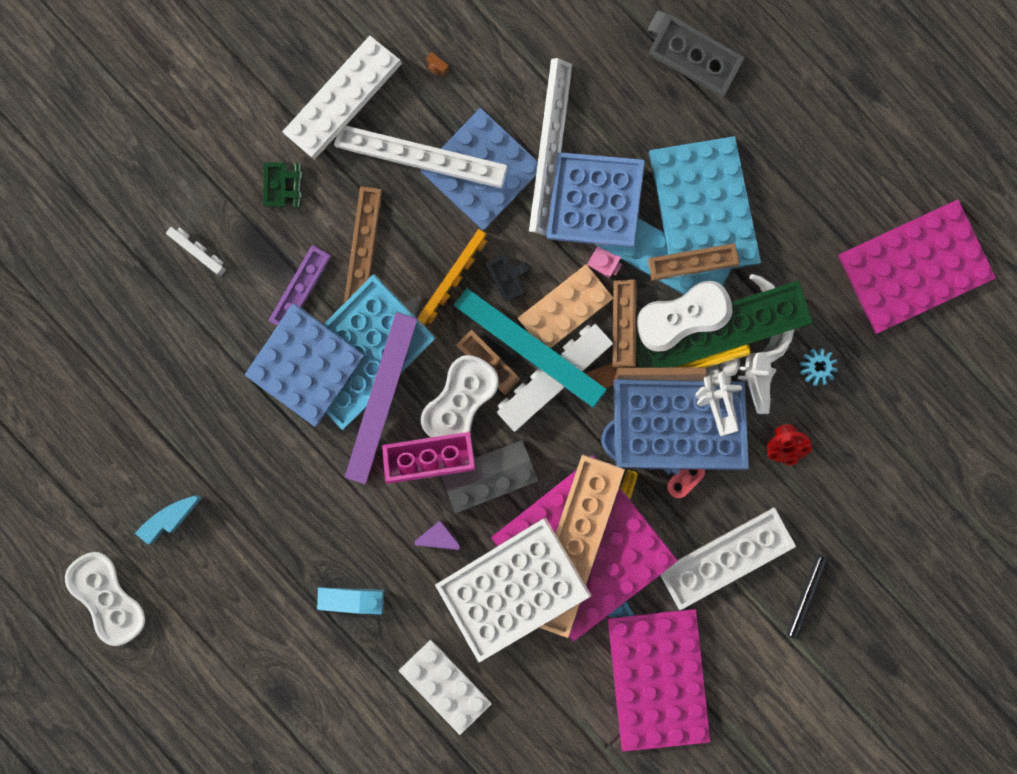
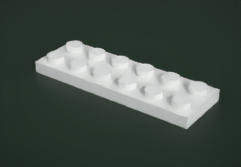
[282,36,402,160]
[660,507,796,610]

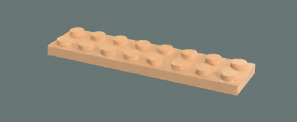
[539,454,625,638]

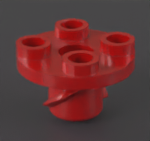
[767,424,812,466]

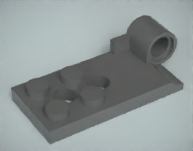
[646,11,745,97]

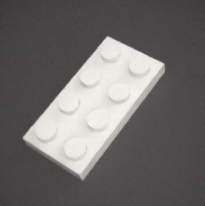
[399,639,492,735]

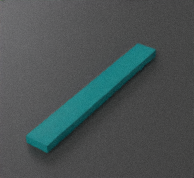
[454,288,607,408]

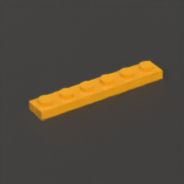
[418,229,487,326]

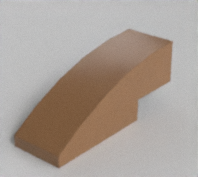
[456,330,521,395]

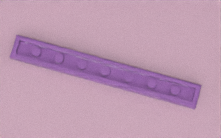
[344,312,418,484]

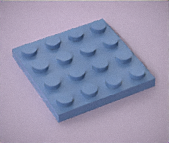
[420,108,538,231]
[546,152,645,248]
[245,303,365,427]

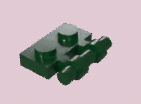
[263,162,304,208]

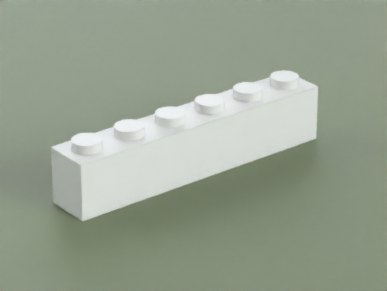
[497,324,613,432]

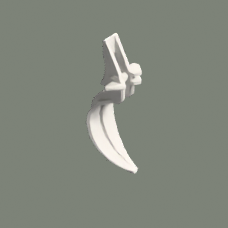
[738,274,794,414]
[696,358,742,436]

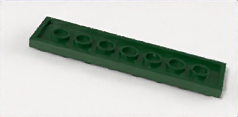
[636,280,813,368]

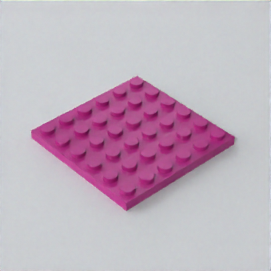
[491,455,678,642]

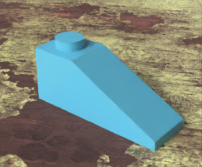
[317,587,384,614]

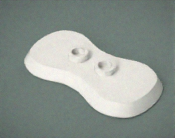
[636,281,732,352]
[421,355,499,438]
[65,552,145,646]

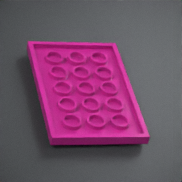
[838,200,996,334]
[607,609,710,752]

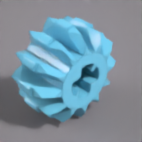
[799,348,838,386]

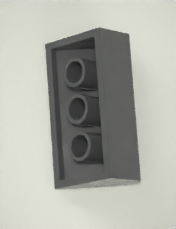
[442,440,538,513]

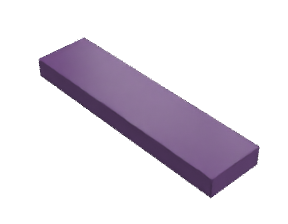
[268,245,332,326]

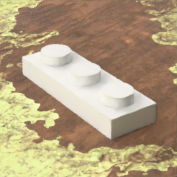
[166,227,226,276]

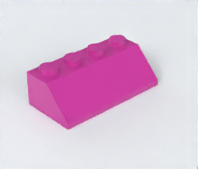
[382,432,475,484]

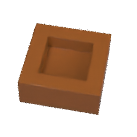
[426,52,449,77]

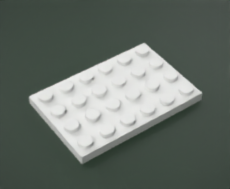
[435,518,591,662]

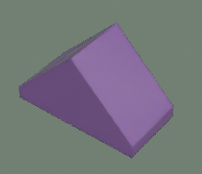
[415,520,460,550]

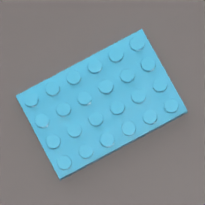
[649,136,761,279]
[324,274,436,430]

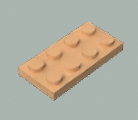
[518,264,613,348]

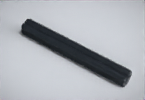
[786,555,828,639]

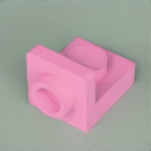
[587,246,622,278]

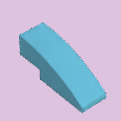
[135,495,202,545]

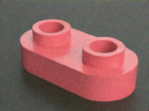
[667,469,705,498]

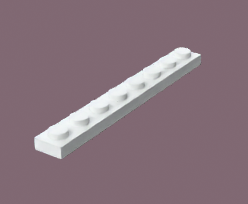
[529,58,572,235]
[334,126,508,188]

